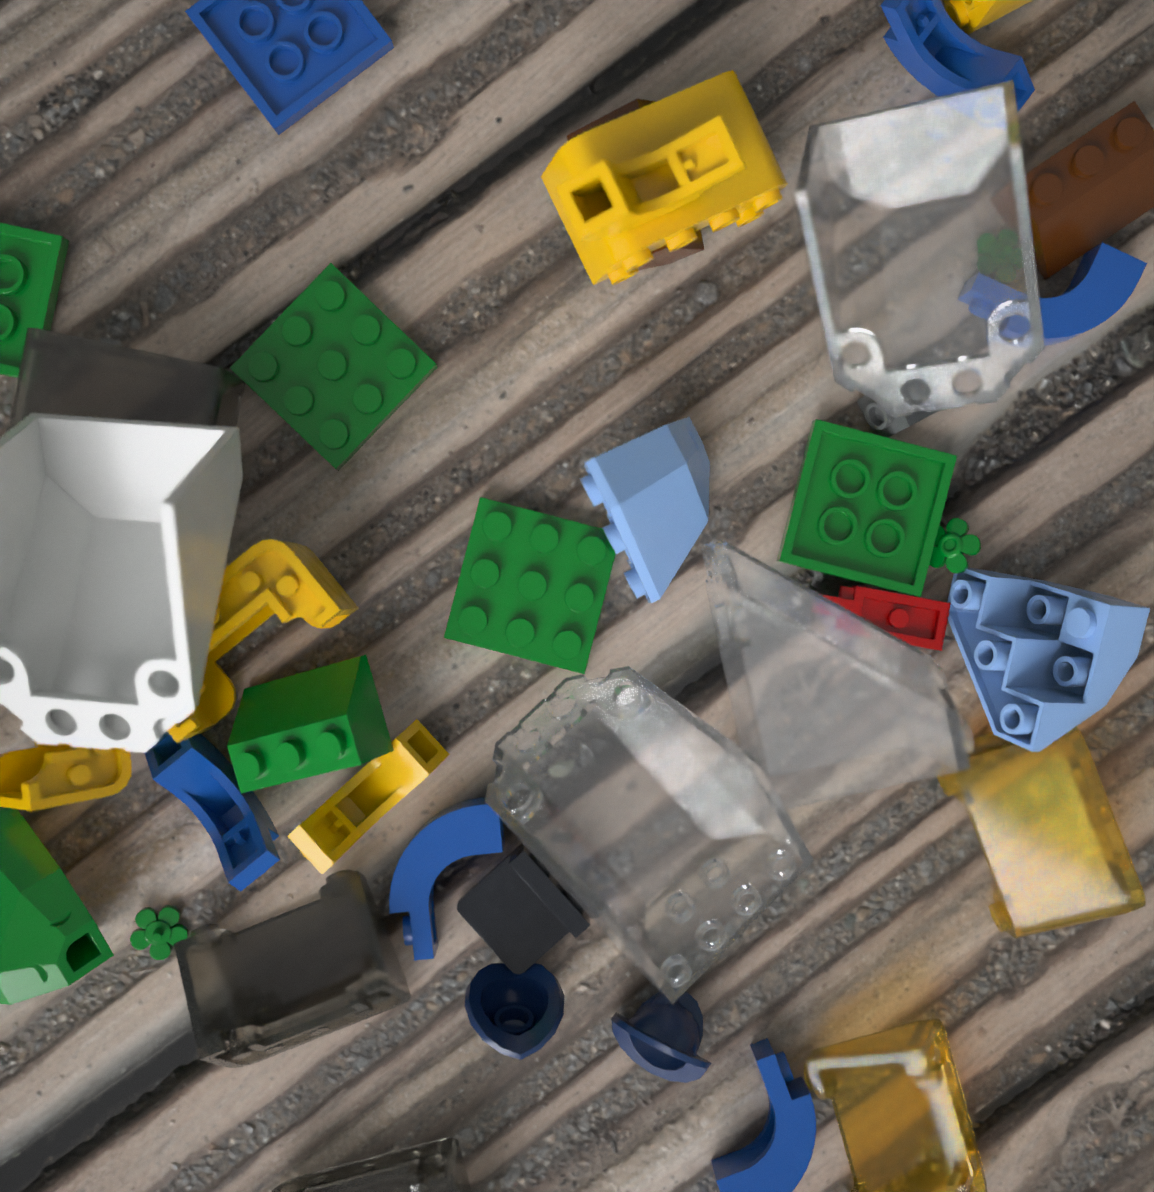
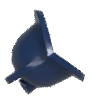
[464,963,565,1060]
[611,986,712,1083]

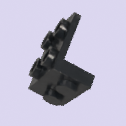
[457,840,591,974]

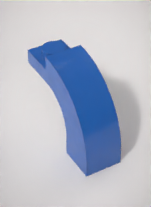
[880,0,1035,129]
[957,242,1147,347]
[144,731,280,891]
[389,796,505,961]
[711,1038,816,1192]

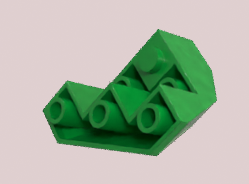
[0,807,114,1005]

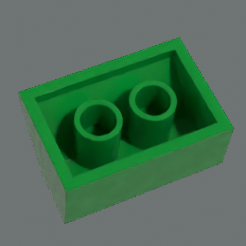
[227,655,394,794]

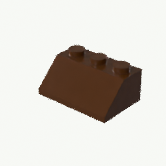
[992,101,1154,280]

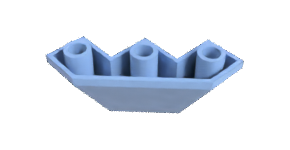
[580,417,710,603]
[947,567,1150,752]

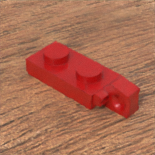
[809,586,951,651]

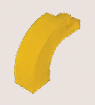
[555,115,747,240]
[287,719,450,874]

